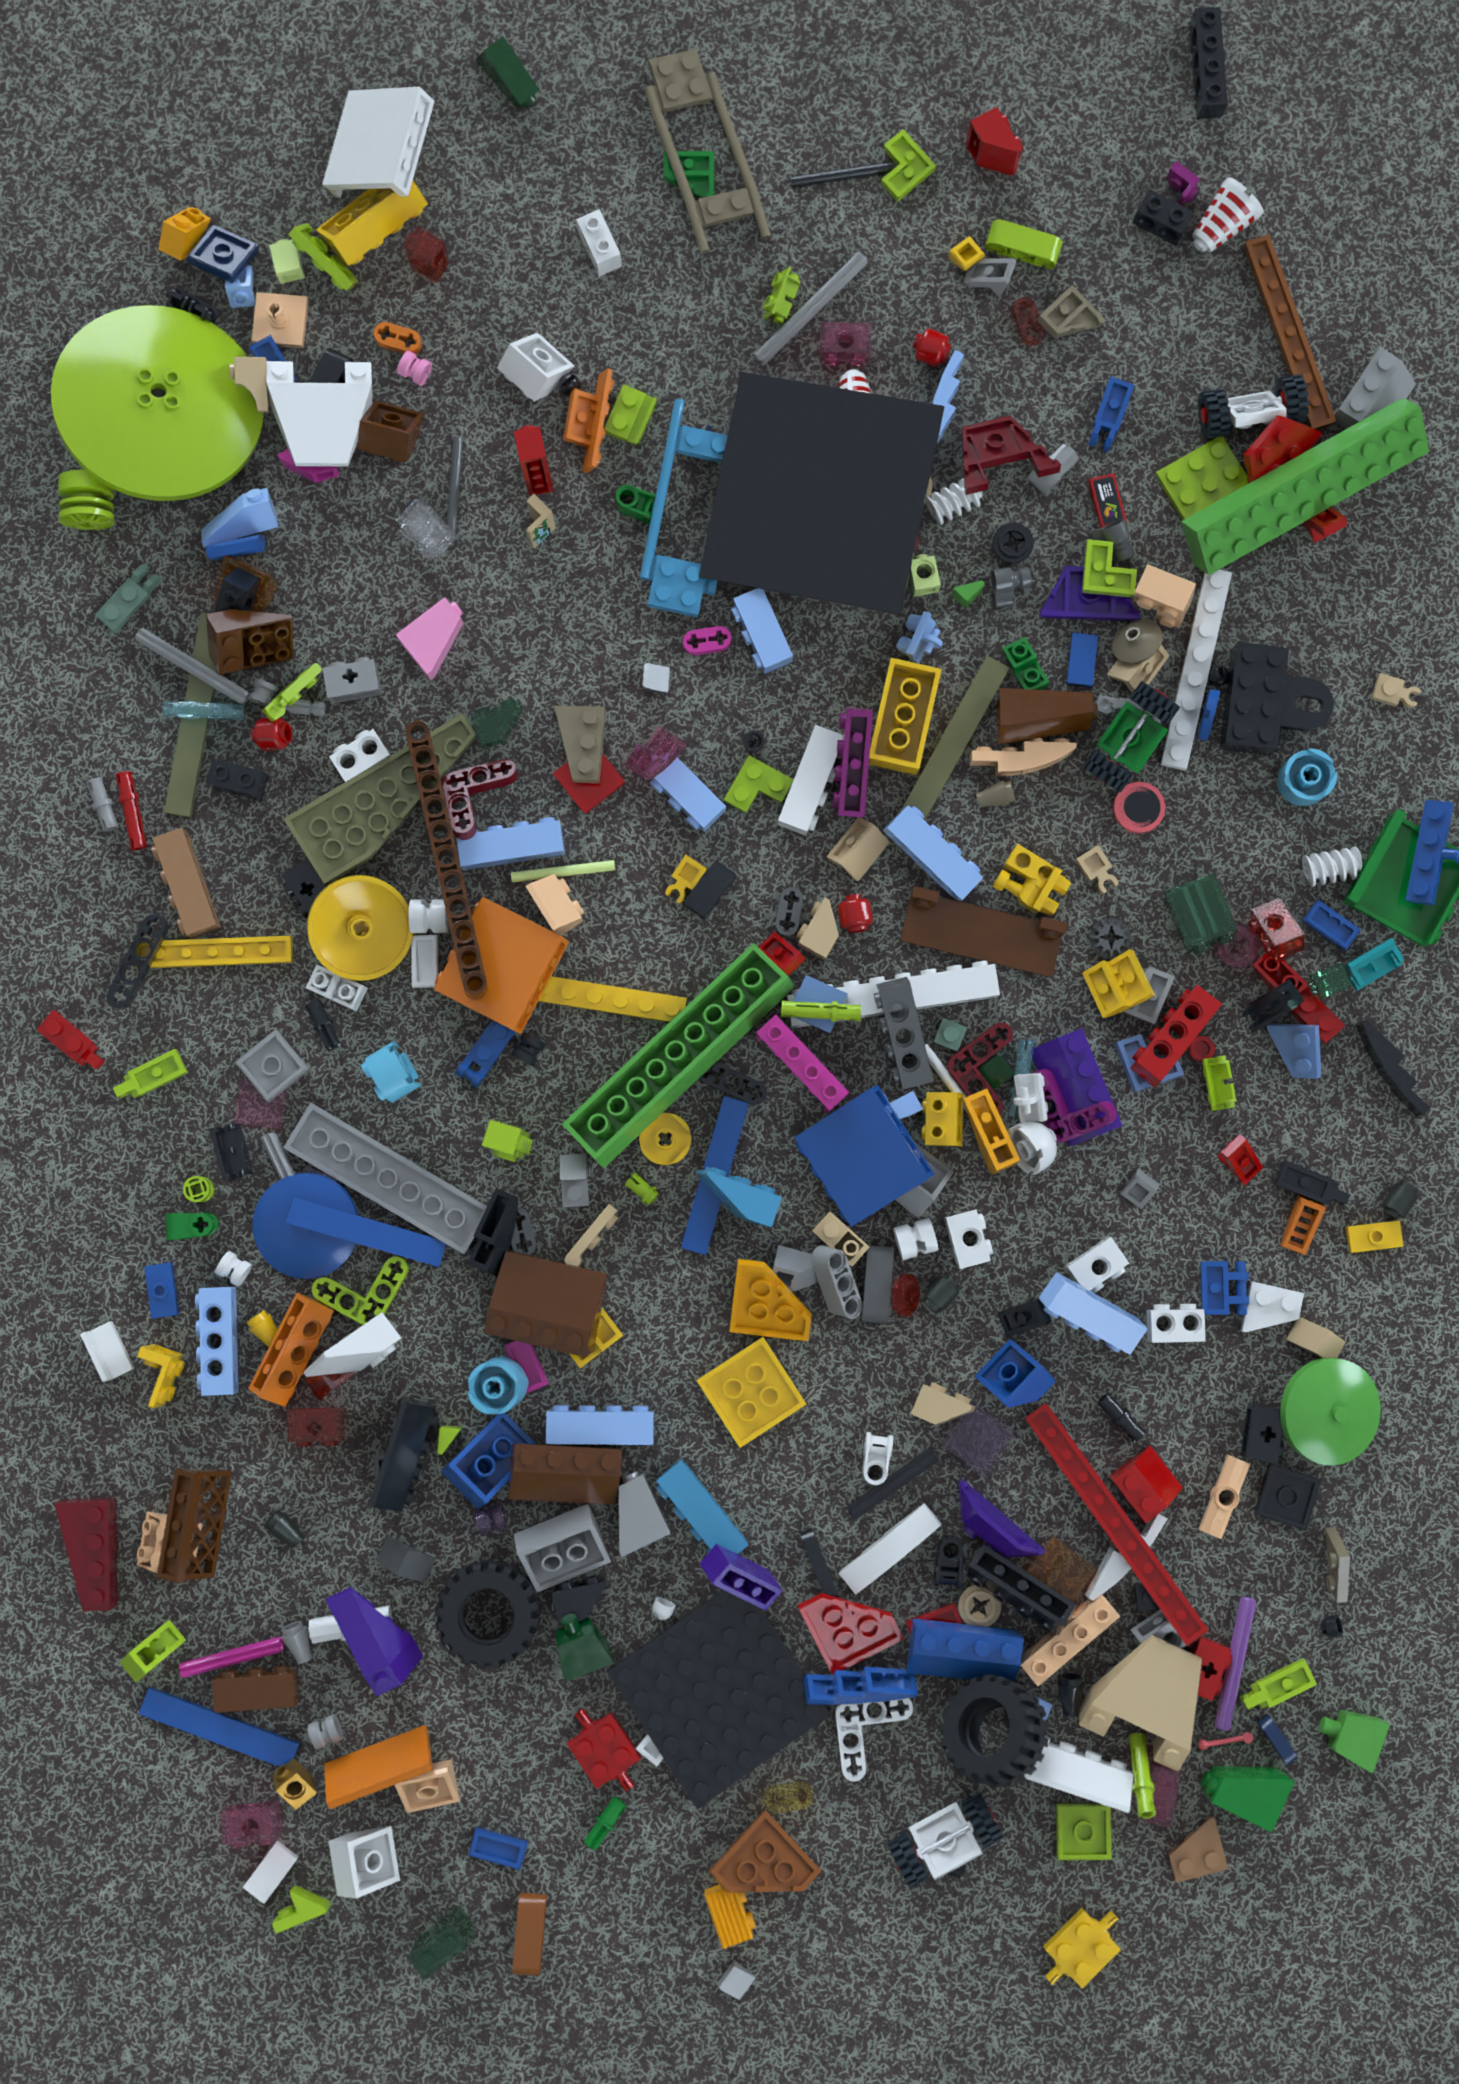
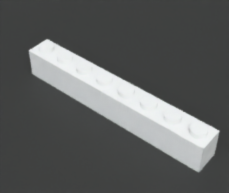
[787,961,1000,1029]

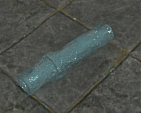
[163,700,244,721]
[1008,1039,1035,1118]

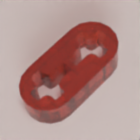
[1012,297,1045,347]

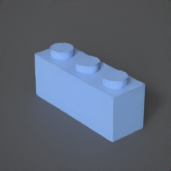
[731,589,793,674]
[649,751,726,832]

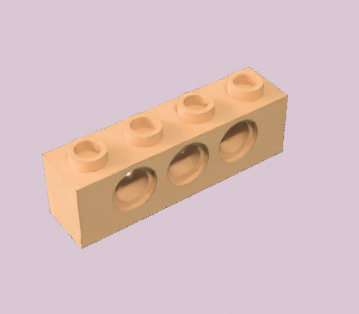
[1020,1595,1120,1686]

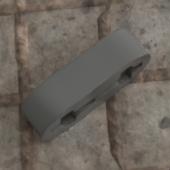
[775,887,803,937]
[511,1207,537,1255]

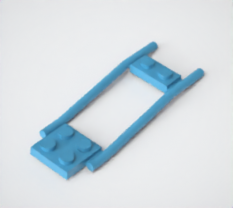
[640,399,728,617]

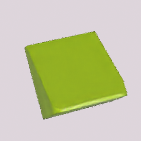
[437,1425,463,1455]

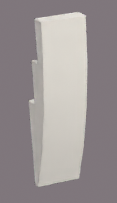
[839,1503,941,1595]
[1084,1514,1167,1601]

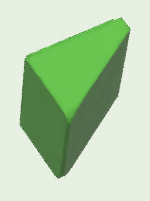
[951,580,985,608]

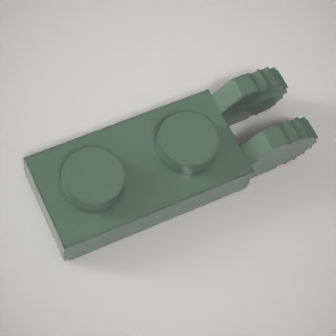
[95,564,161,633]

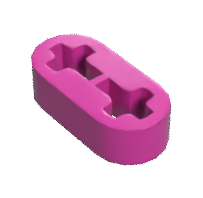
[683,626,731,655]

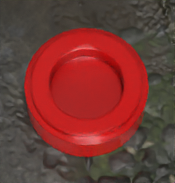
[1187,1036,1215,1062]

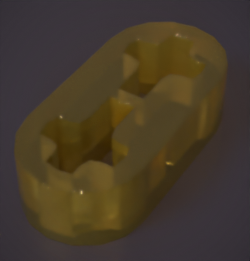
[763,1782,814,1813]

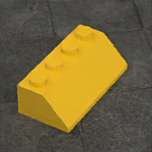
[316,180,428,266]

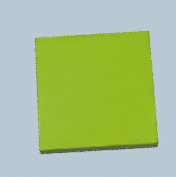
[1056,1803,1112,1860]

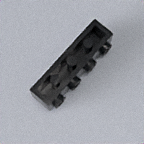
[966,1544,1077,1636]

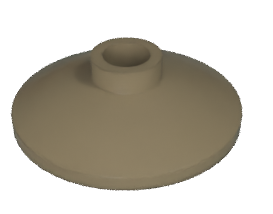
[1112,618,1163,664]

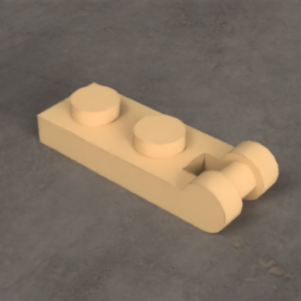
[565,1204,618,1267]

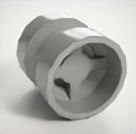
[308,1714,343,1750]

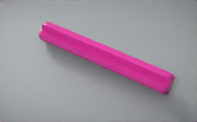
[179,1637,285,1678]

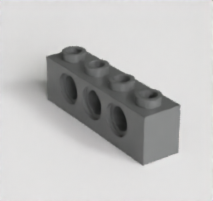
[874,977,934,1090]

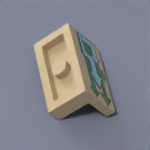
[526,494,556,548]

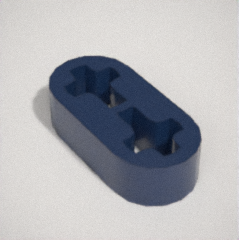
[1257,1714,1298,1766]

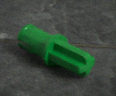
[584,1796,627,1851]

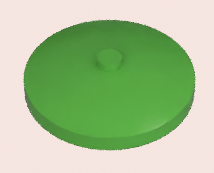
[1280,1357,1381,1466]

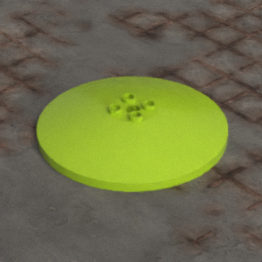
[51,305,263,501]

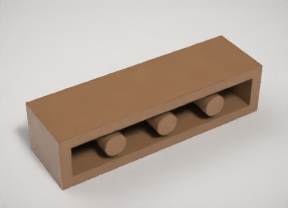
[152,827,221,938]

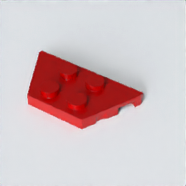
[1243,415,1322,484]

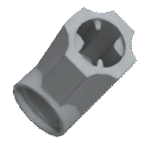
[1027,444,1079,496]

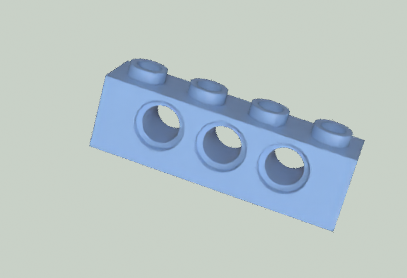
[195,1287,239,1396]

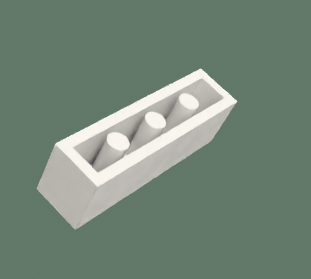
[777,725,843,836]

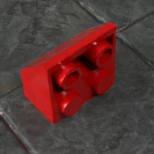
[965,107,1023,176]

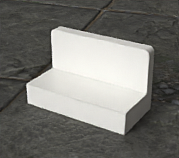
[80,1321,135,1382]

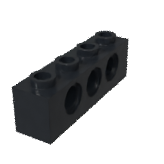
[1189,7,1228,119]

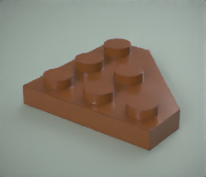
[708,1810,821,1892]

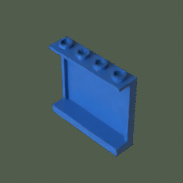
[794,1085,935,1227]

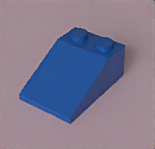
[440,1413,537,1509]

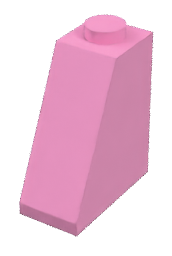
[396,597,464,681]

